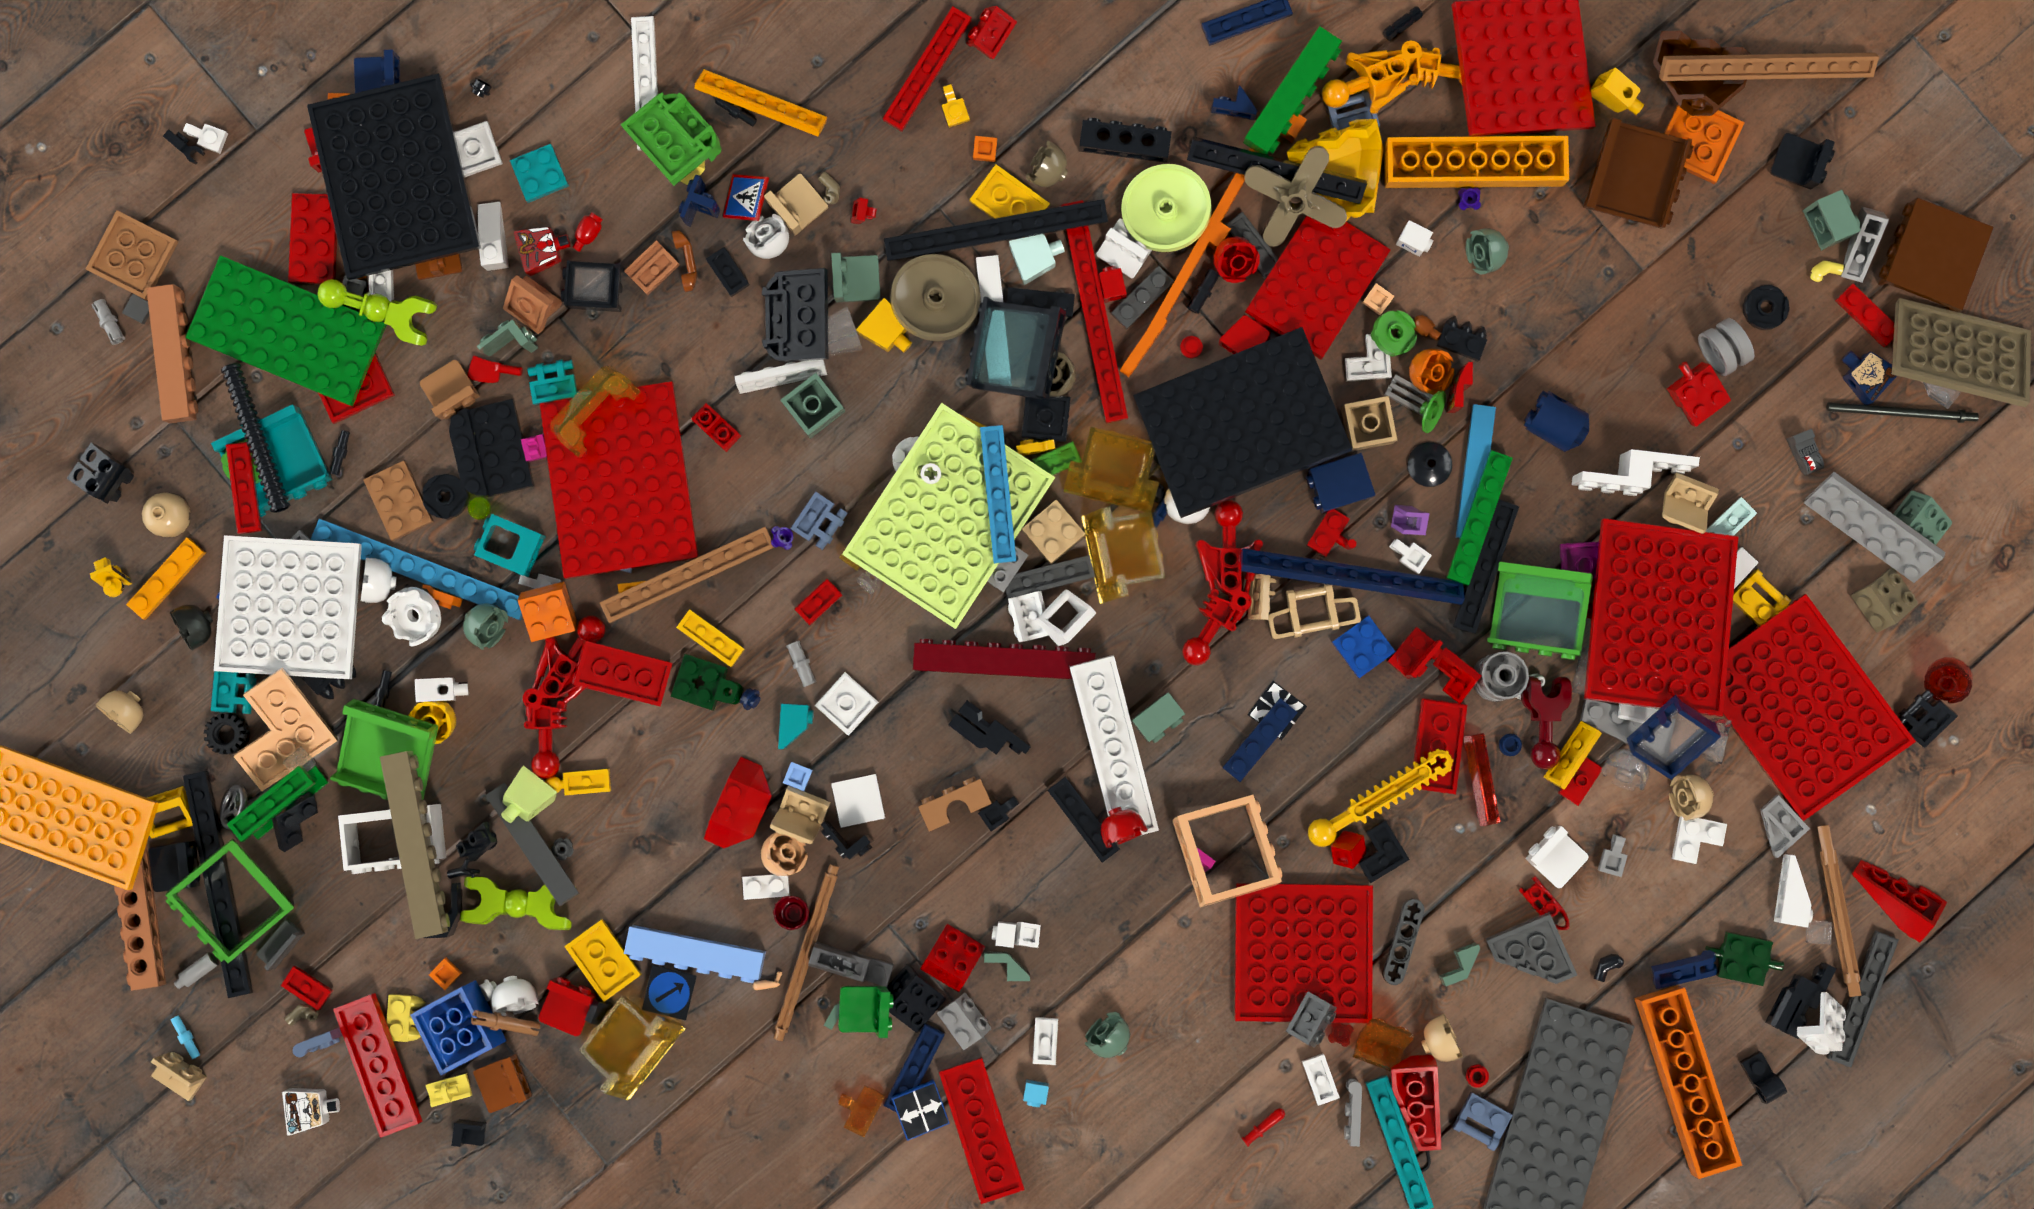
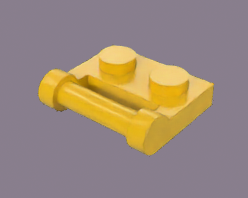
[1733,569,1791,626]

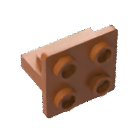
[415,254,463,280]

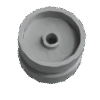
[1698,318,1755,376]

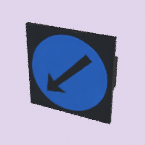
[642,965,697,1020]

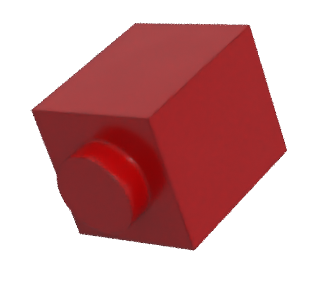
[1099,266,1127,303]

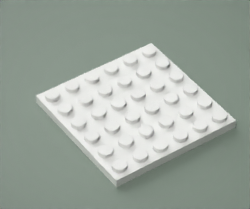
[214,535,362,679]

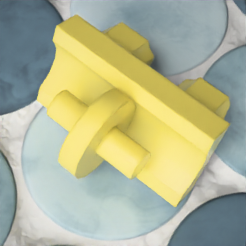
[426,1073,472,1107]

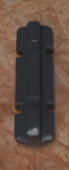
[1383,6,1423,41]

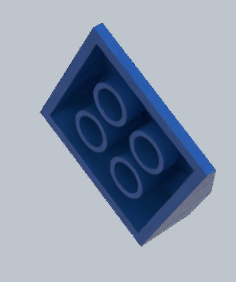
[410,980,507,1075]

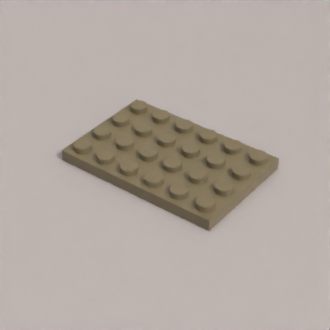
[1892,298,2031,408]

